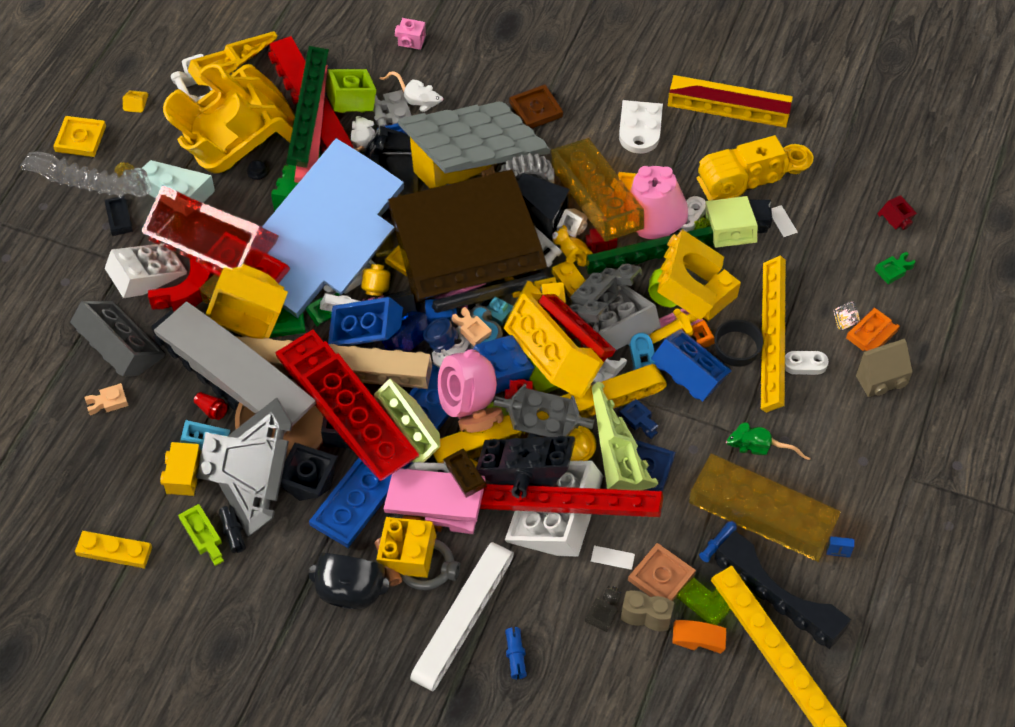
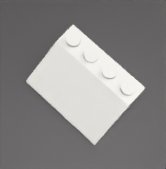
[505,461,604,556]

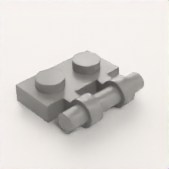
[373,90,412,127]

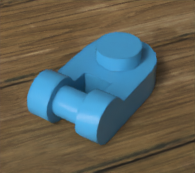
[629,333,655,370]

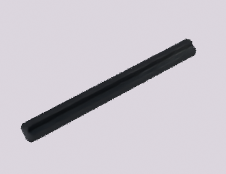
[432,272,548,313]

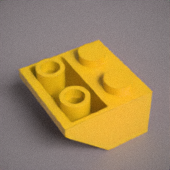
[376,517,436,578]

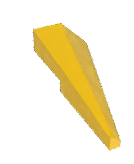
[188,31,278,86]

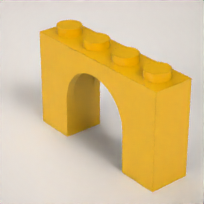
[657,229,724,320]

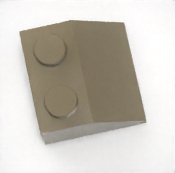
[856,339,912,397]

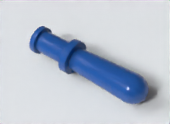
[699,521,737,562]

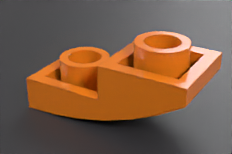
[672,620,726,654]

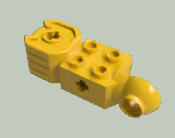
[697,135,814,201]

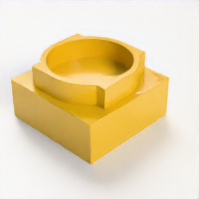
[205,264,288,339]

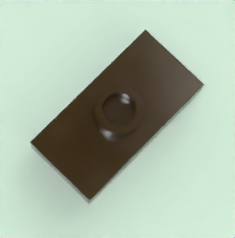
[443,448,487,498]

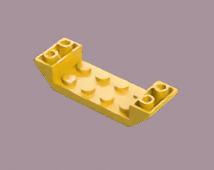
[504,281,604,398]

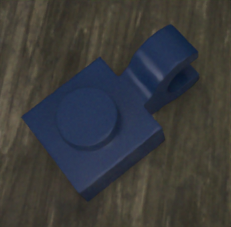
[619,399,658,439]

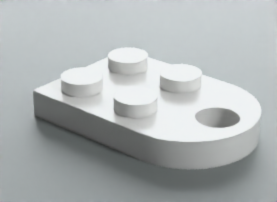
[619,100,663,154]

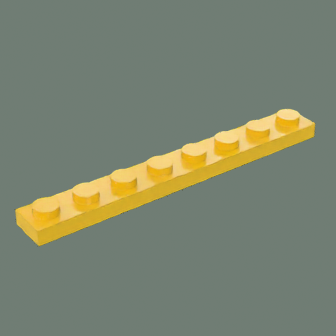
[761,255,786,413]
[711,566,847,727]

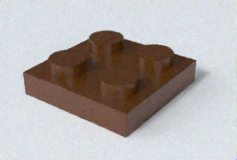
[509,85,563,129]

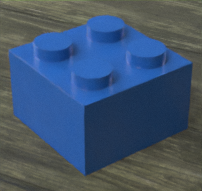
[473,335,535,394]

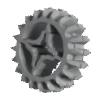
[499,153,555,183]

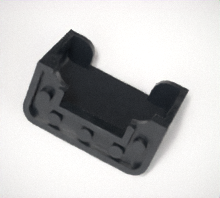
[364,126,419,213]

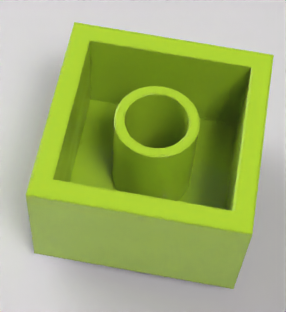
[325,69,376,113]

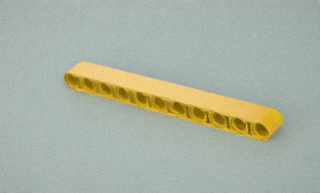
[433,364,667,463]

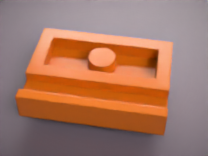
[846,308,900,351]

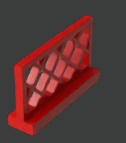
[539,294,616,362]

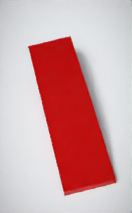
[275,329,419,481]

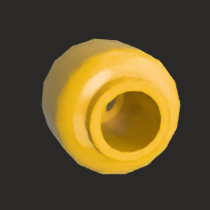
[361,264,391,296]

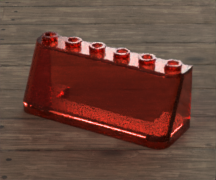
[141,185,279,273]

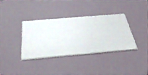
[771,205,798,237]
[591,546,635,570]

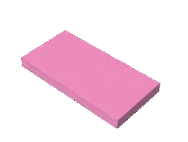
[384,469,486,522]

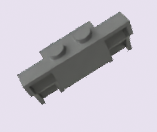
[563,264,642,327]

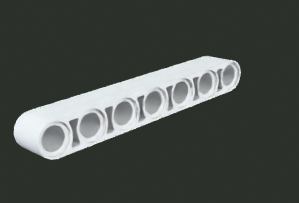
[410,542,514,691]

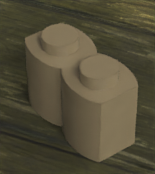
[621,591,674,631]

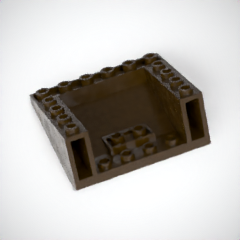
[387,169,547,305]

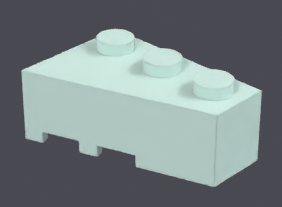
[136,160,215,218]

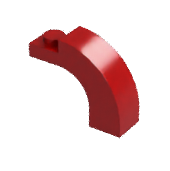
[148,255,215,312]

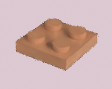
[628,543,696,602]

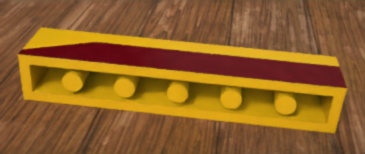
[668,75,793,128]

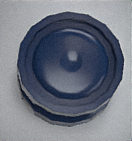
[423,318,459,353]

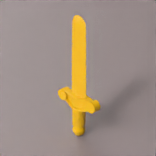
[648,309,698,344]

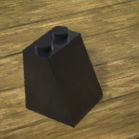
[517,173,570,242]

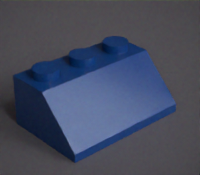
[328,297,403,346]
[651,329,731,402]

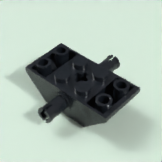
[476,433,575,498]

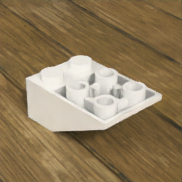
[105,243,187,298]

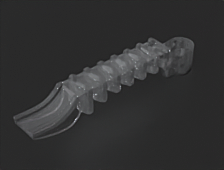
[20,152,151,198]

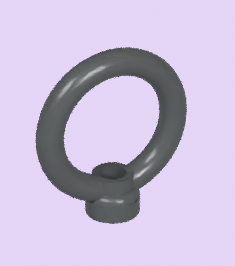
[400,539,461,590]

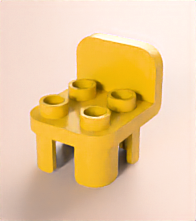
[163,64,295,174]

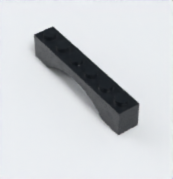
[714,530,851,649]

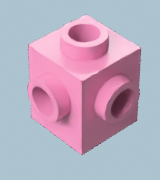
[395,18,426,50]

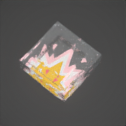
[833,301,860,331]

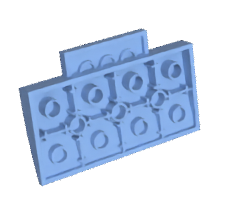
[249,139,404,318]

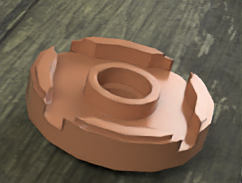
[458,407,504,433]

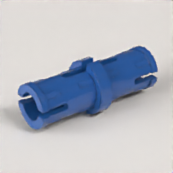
[505,627,527,679]

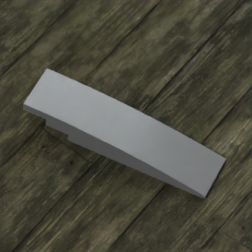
[154,301,316,434]

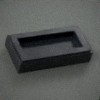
[104,195,133,236]

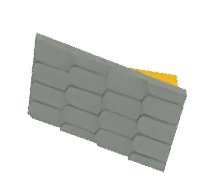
[398,102,550,189]

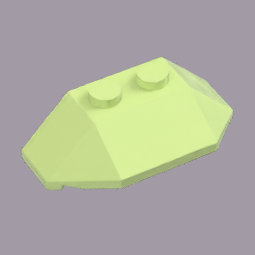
[374,379,440,463]

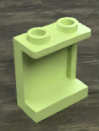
[705,196,758,248]

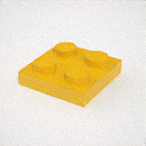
[53,116,106,157]

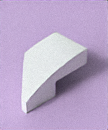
[590,358,627,386]

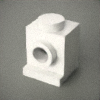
[557,208,588,238]

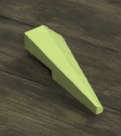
[592,381,658,490]

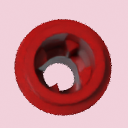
[194,392,227,420]

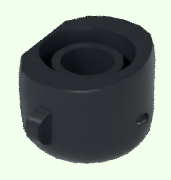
[309,553,390,609]

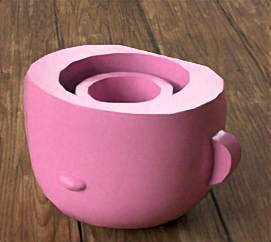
[438,349,497,419]

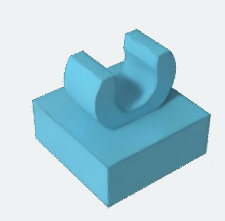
[487,297,513,326]

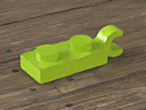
[178,504,224,566]

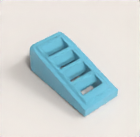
[180,420,230,450]

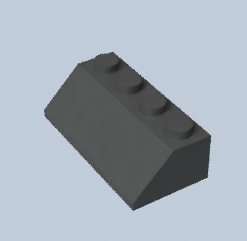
[70,301,165,377]

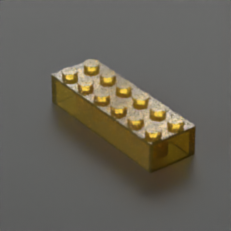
[551,138,644,242]
[689,453,841,562]

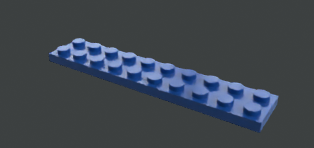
[309,363,449,548]

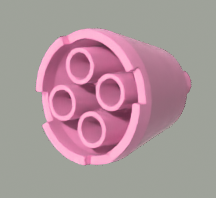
[625,166,688,240]

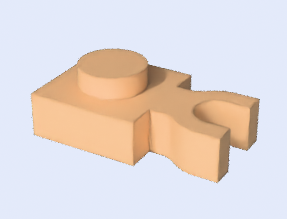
[452,307,492,346]
[85,383,128,415]

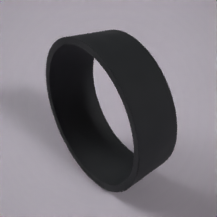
[714,319,763,367]

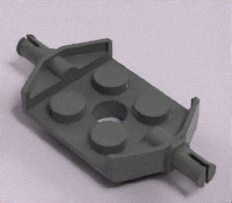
[493,384,594,437]

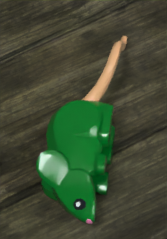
[726,422,810,460]

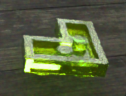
[677,577,731,625]

